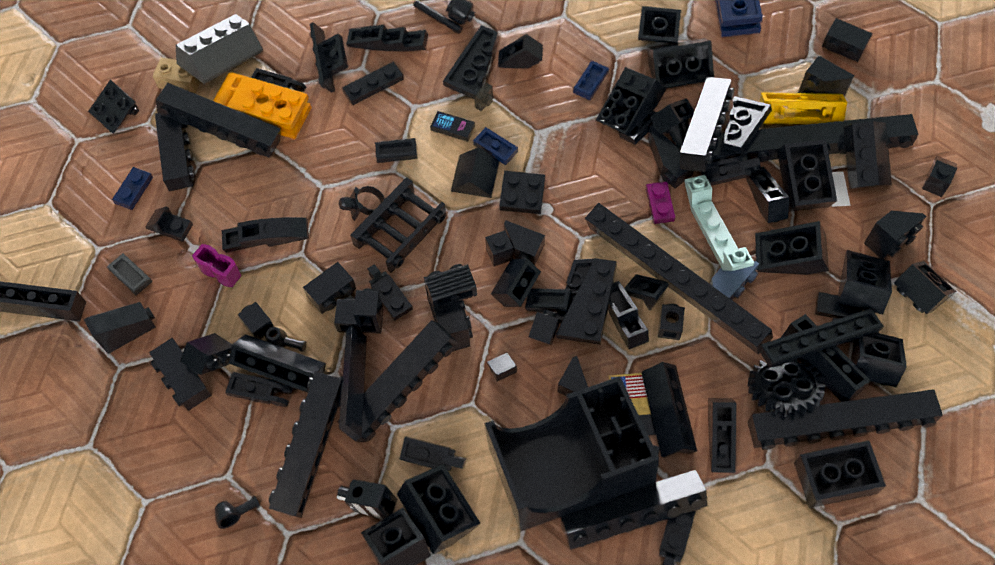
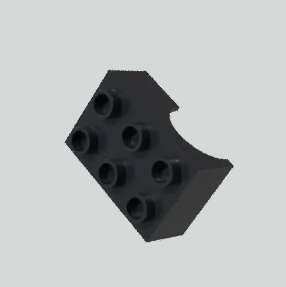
[485,376,659,531]

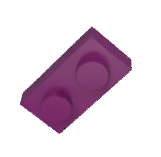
[646,182,675,224]

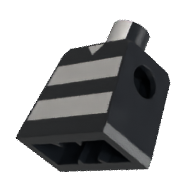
[337,479,398,520]

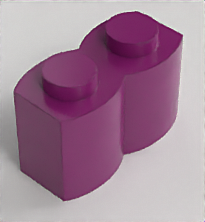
[192,244,242,287]

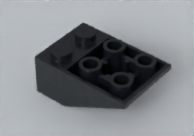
[596,67,666,135]

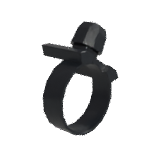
[338,186,385,221]

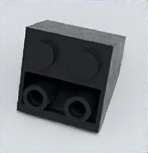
[864,210,926,260]

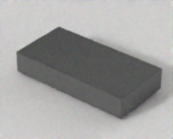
[107,253,153,296]

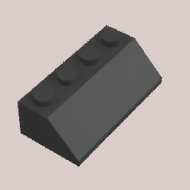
[176,14,263,84]

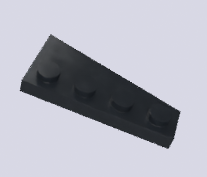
[443,25,498,101]
[556,258,617,345]

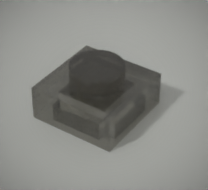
[474,83,494,112]

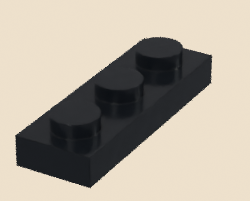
[342,61,404,106]

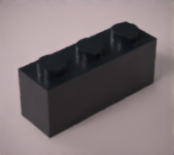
[149,337,212,411]

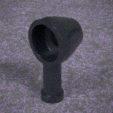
[265,327,307,352]
[214,496,260,529]

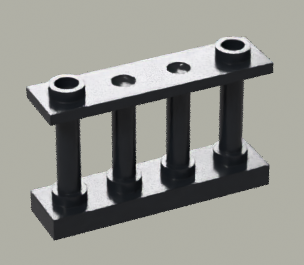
[350,177,446,273]

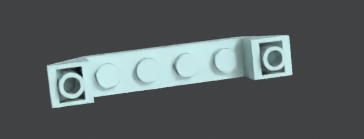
[685,175,754,271]

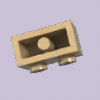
[153,57,201,94]

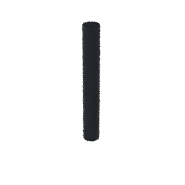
[413,0,463,34]

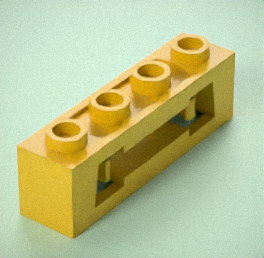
[760,92,848,126]

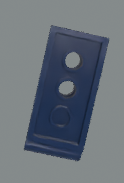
[715,0,763,37]

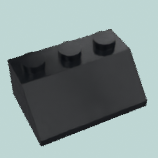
[647,38,714,88]
[844,122,892,189]
[397,464,481,555]

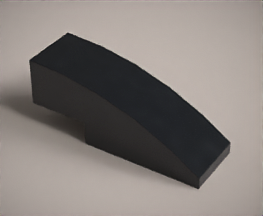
[608,281,649,349]

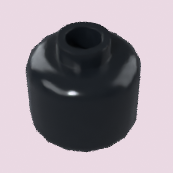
[446,0,476,25]

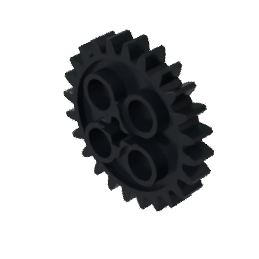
[747,359,825,417]

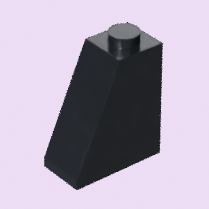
[83,302,156,354]

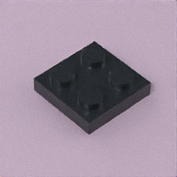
[499,170,545,214]

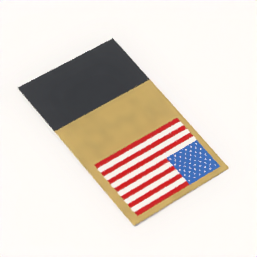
[609,373,656,435]

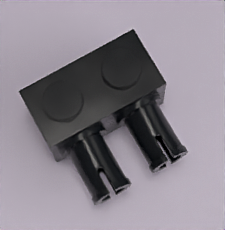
[651,98,695,148]

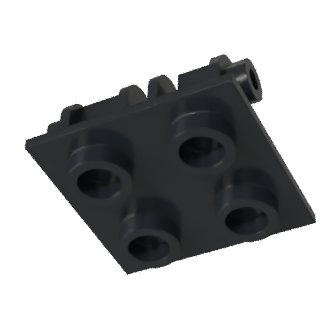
[88,80,139,134]

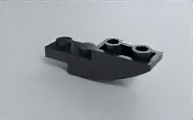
[222,217,309,253]

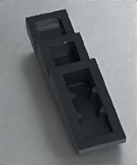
[346,24,428,51]

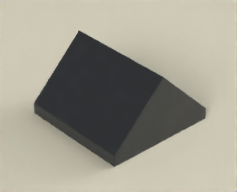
[451,147,500,198]

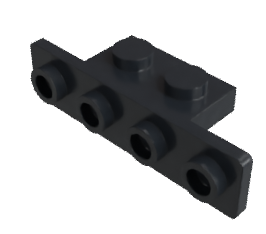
[309,22,348,93]

